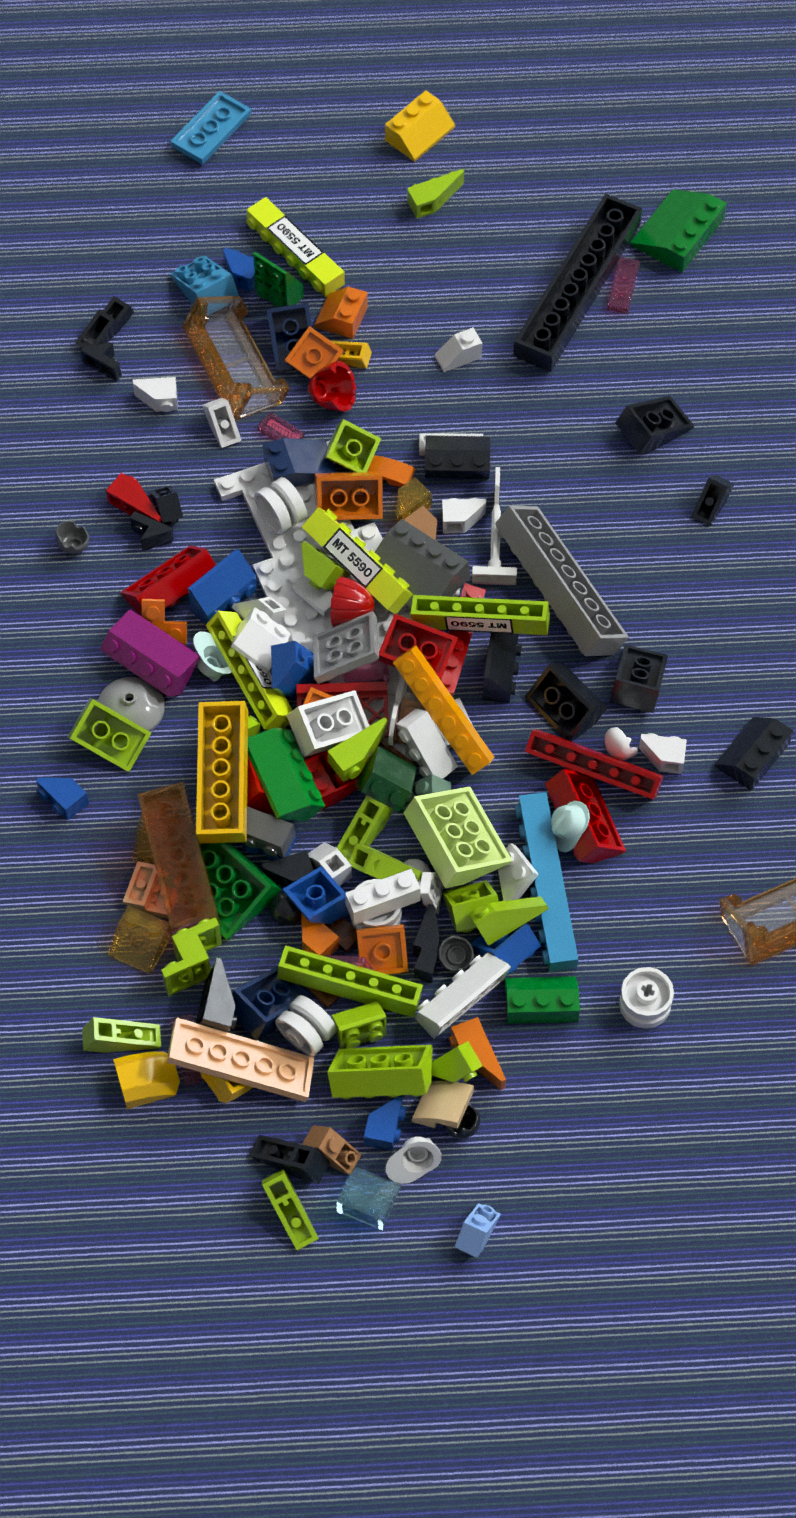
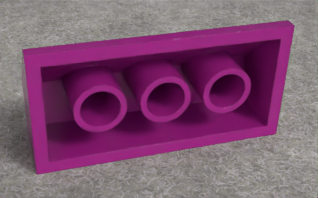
[99,610,200,697]

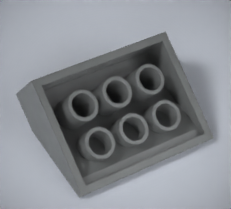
[375,519,471,609]

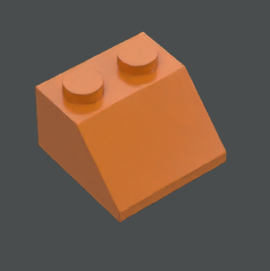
[314,287,368,339]

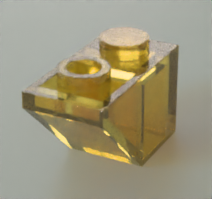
[396,477,432,524]

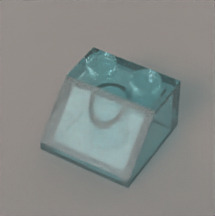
[337,1167,402,1230]

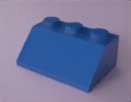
[188,549,257,625]

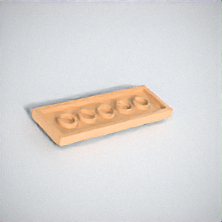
[167,1018,314,1102]

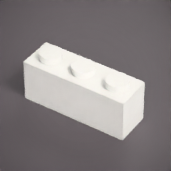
[396,708,458,779]
[345,869,421,925]

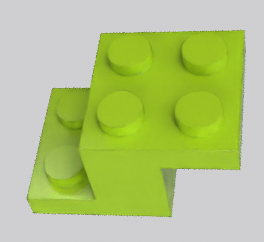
[161,917,222,996]

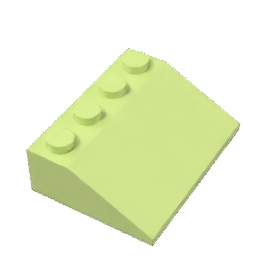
[404,787,512,888]

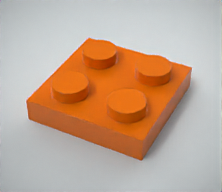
[285,326,344,379]
[356,924,408,974]

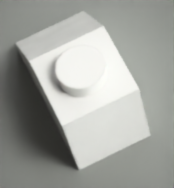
[435,328,482,372]
[133,377,178,412]
[203,398,242,448]

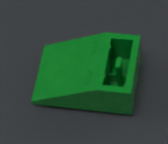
[253,252,303,308]

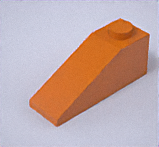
[448,1017,506,1090]

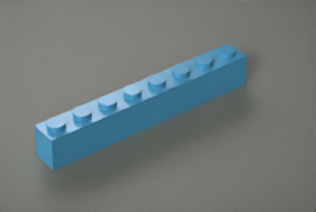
[515,792,578,973]

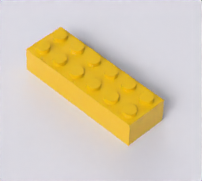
[196,701,248,843]

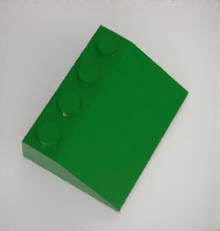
[630,189,727,273]
[163,838,281,940]

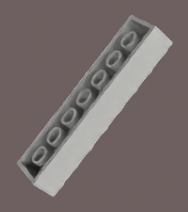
[495,506,629,656]

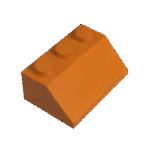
[315,472,383,520]

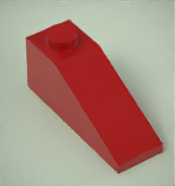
[106,473,162,523]

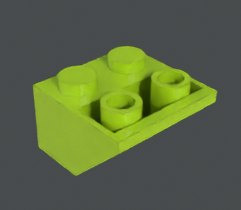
[332,1001,386,1048]

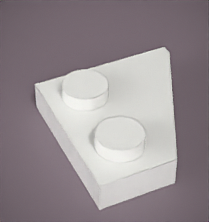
[498,843,539,901]
[418,872,443,914]

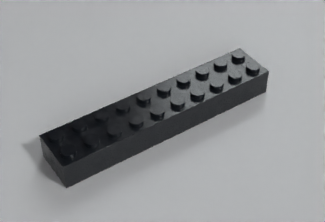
[513,193,642,372]

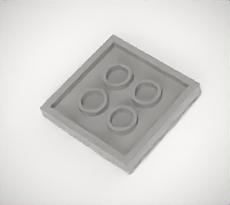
[313,611,379,684]

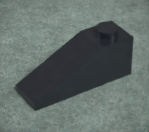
[249,1135,330,1184]

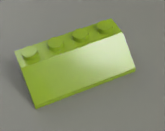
[327,1045,432,1099]

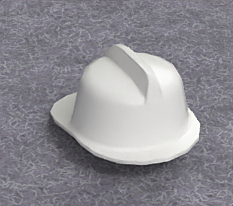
[386,1137,441,1184]

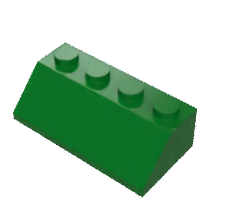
[248,728,325,821]

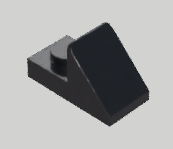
[81,343,122,382]
[130,511,174,551]

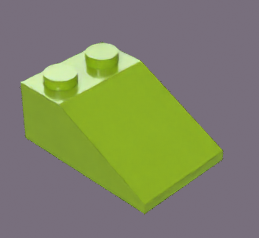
[67,698,151,772]

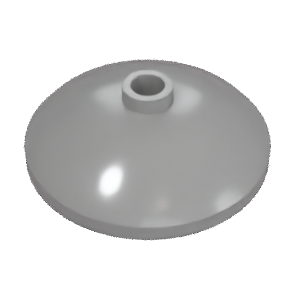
[98,677,165,732]

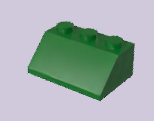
[505,976,580,1024]

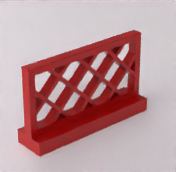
[296,682,389,738]

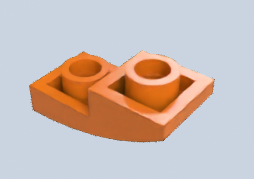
[367,455,416,487]

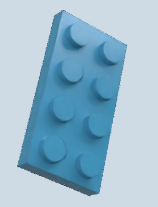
[171,91,252,165]

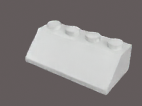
[415,953,511,1039]

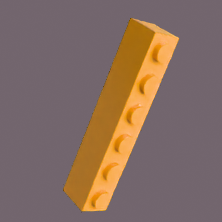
[393,645,494,775]

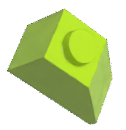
[432,1041,482,1083]

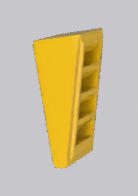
[331,341,371,368]

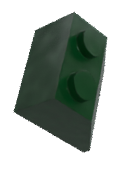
[355,746,417,813]

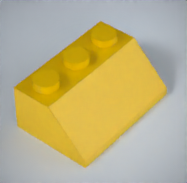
[385,90,455,162]

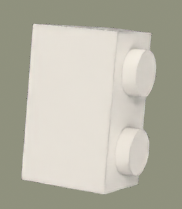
[231,607,290,673]

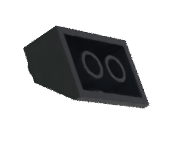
[425,435,490,479]
[483,633,522,703]
[524,663,608,742]
[714,717,793,791]

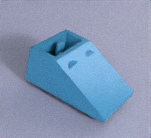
[170,256,239,314]

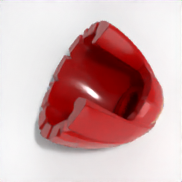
[308,361,356,412]
[330,576,375,627]

